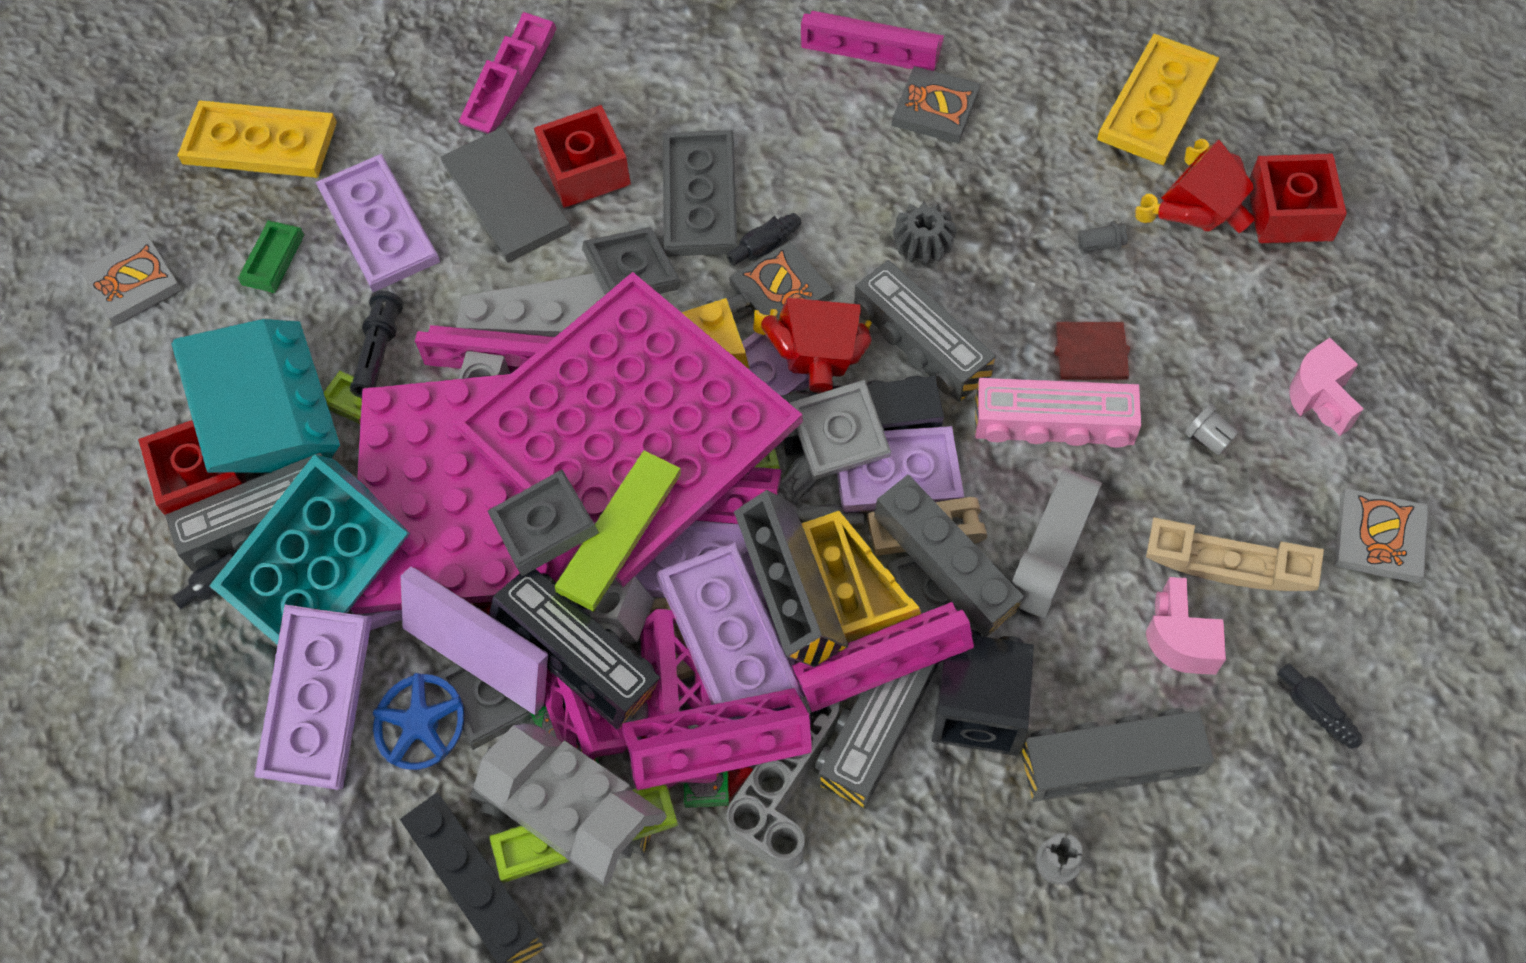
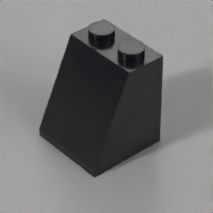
[931,630,1034,756]

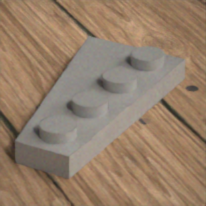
[456,273,605,337]

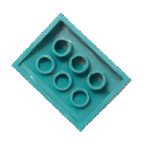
[171,319,340,472]
[210,454,410,645]

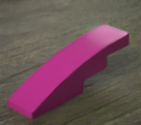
[459,12,557,134]

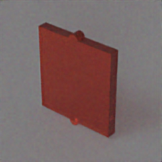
[1054,322,1130,380]

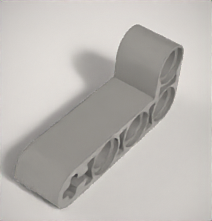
[1012,468,1102,619]
[727,696,839,871]

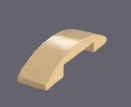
[1146,517,1324,591]

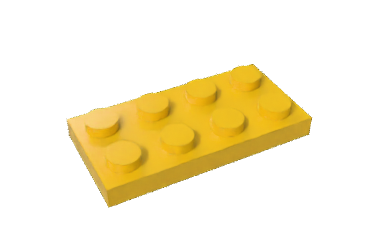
[1097,34,1220,166]
[177,100,337,178]

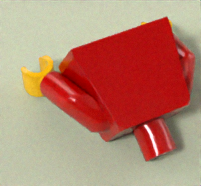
[1135,138,1255,234]
[753,298,872,393]

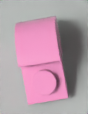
[1289,338,1364,436]
[1146,577,1226,675]

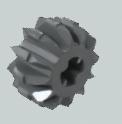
[893,201,957,265]

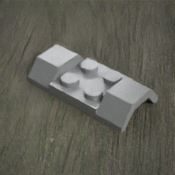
[473,724,667,887]

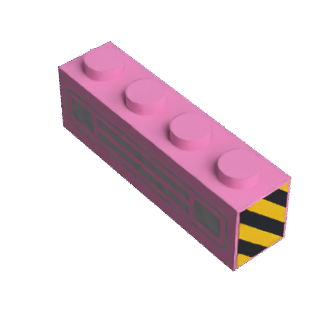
[975,378,1141,448]

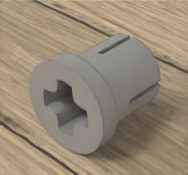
[1184,403,1239,456]
[1035,833,1083,884]

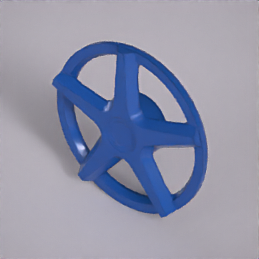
[373,673,464,770]

